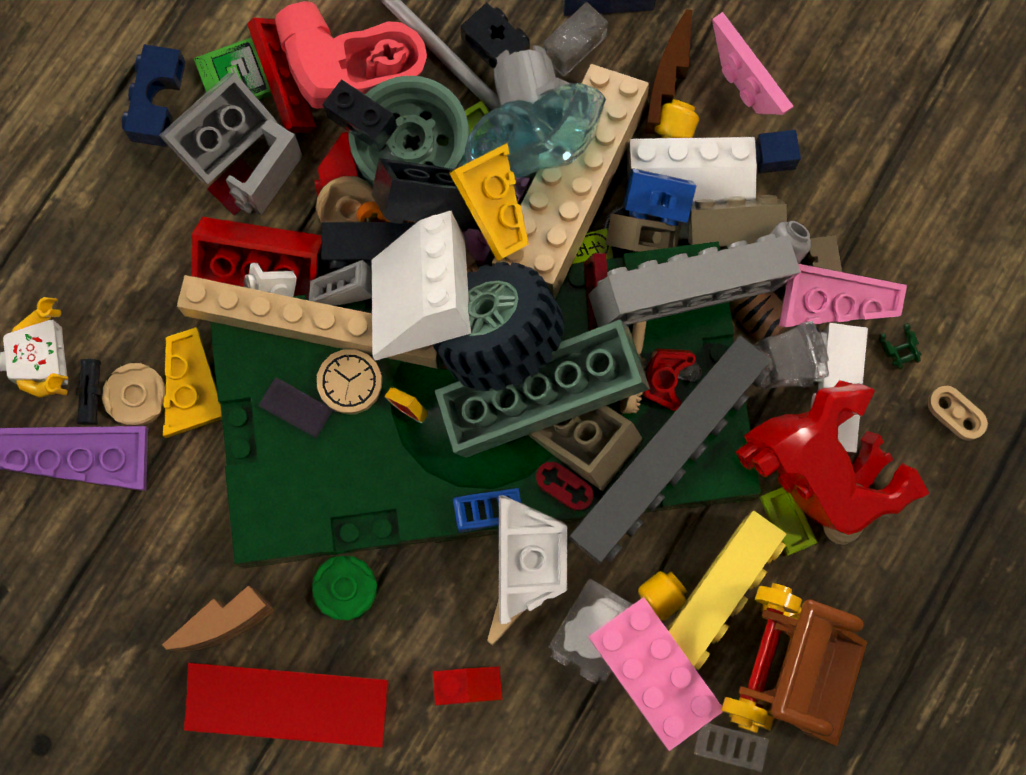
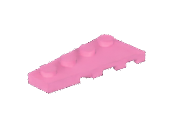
[779,264,907,327]

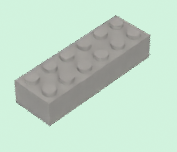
[588,234,801,328]

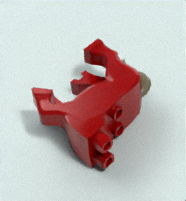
[736,380,929,545]

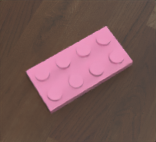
[588,597,723,751]

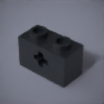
[460,2,530,69]
[322,79,398,152]

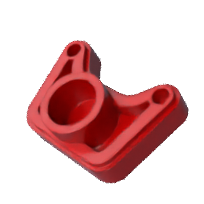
[643,348,696,411]

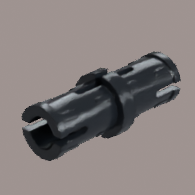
[76,359,102,425]

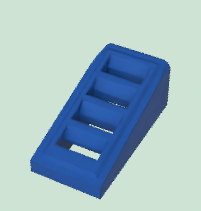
[453,488,521,533]

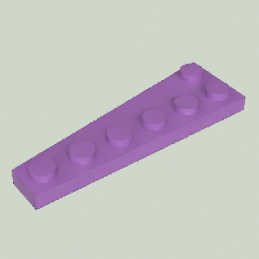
[0,426,148,491]

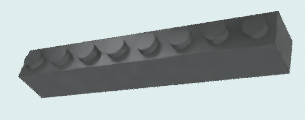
[569,335,771,565]

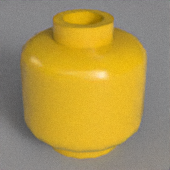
[654,99,699,138]
[638,571,687,620]

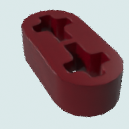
[536,462,593,512]

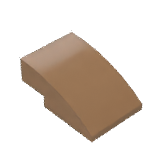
[162,586,275,652]

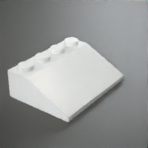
[627,137,757,240]
[372,211,471,361]

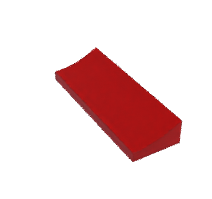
[184,663,390,748]

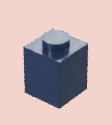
[755,130,801,174]

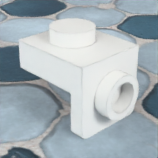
[244,263,297,297]

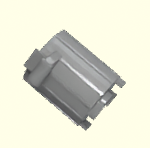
[491,45,575,145]

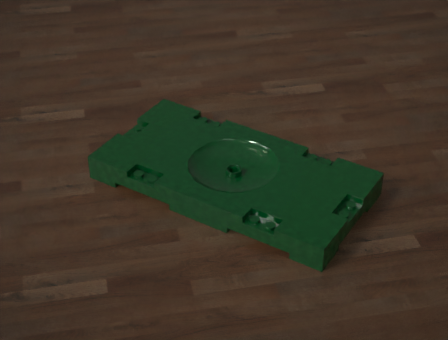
[210,241,761,569]

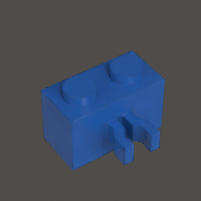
[623,168,696,226]

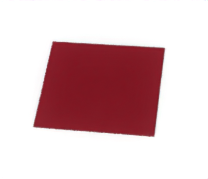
[207,158,253,216]

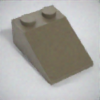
[528,406,644,491]

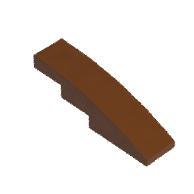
[645,9,692,134]

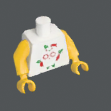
[0,297,68,398]

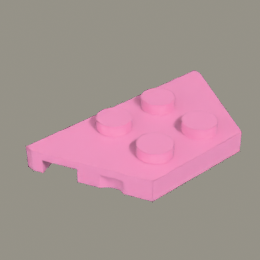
[712,12,794,115]

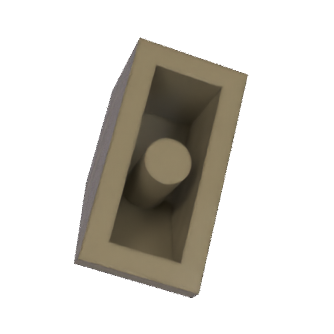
[606,214,681,251]

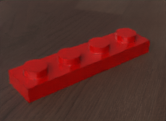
[247,17,316,133]

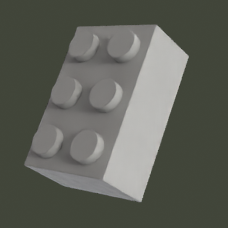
[159,73,277,184]

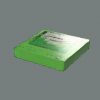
[194,38,272,100]

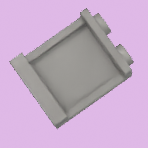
[226,118,303,215]

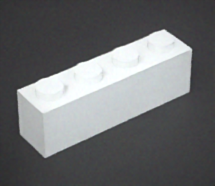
[811,323,868,457]

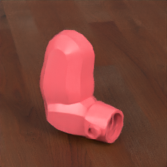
[275,1,427,109]

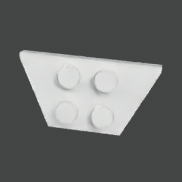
[499,495,567,624]

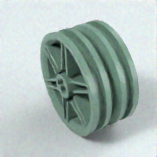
[349,76,472,187]

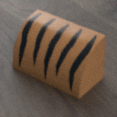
[729,292,787,348]

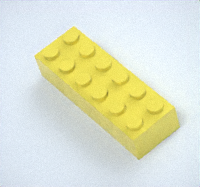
[666,510,786,670]

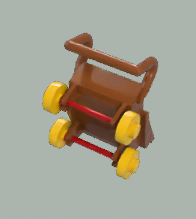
[721,583,867,746]

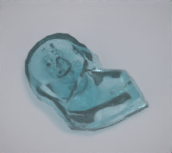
[465,84,606,179]

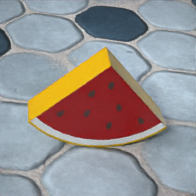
[384,388,428,423]

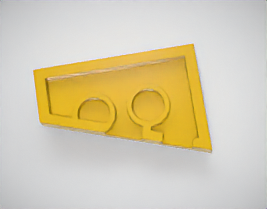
[450,143,529,261]
[163,327,222,438]

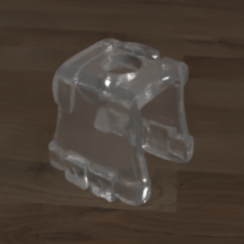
[753,321,829,390]

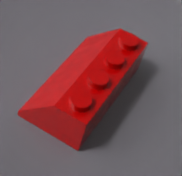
[192,216,324,298]

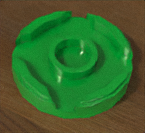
[312,556,378,621]

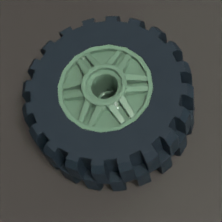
[432,262,564,391]

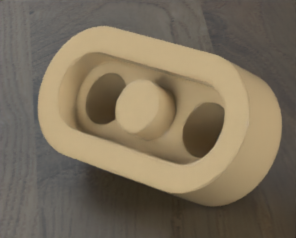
[928,386,988,441]

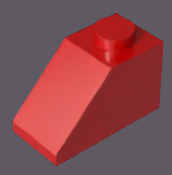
[314,131,358,196]
[433,666,502,706]

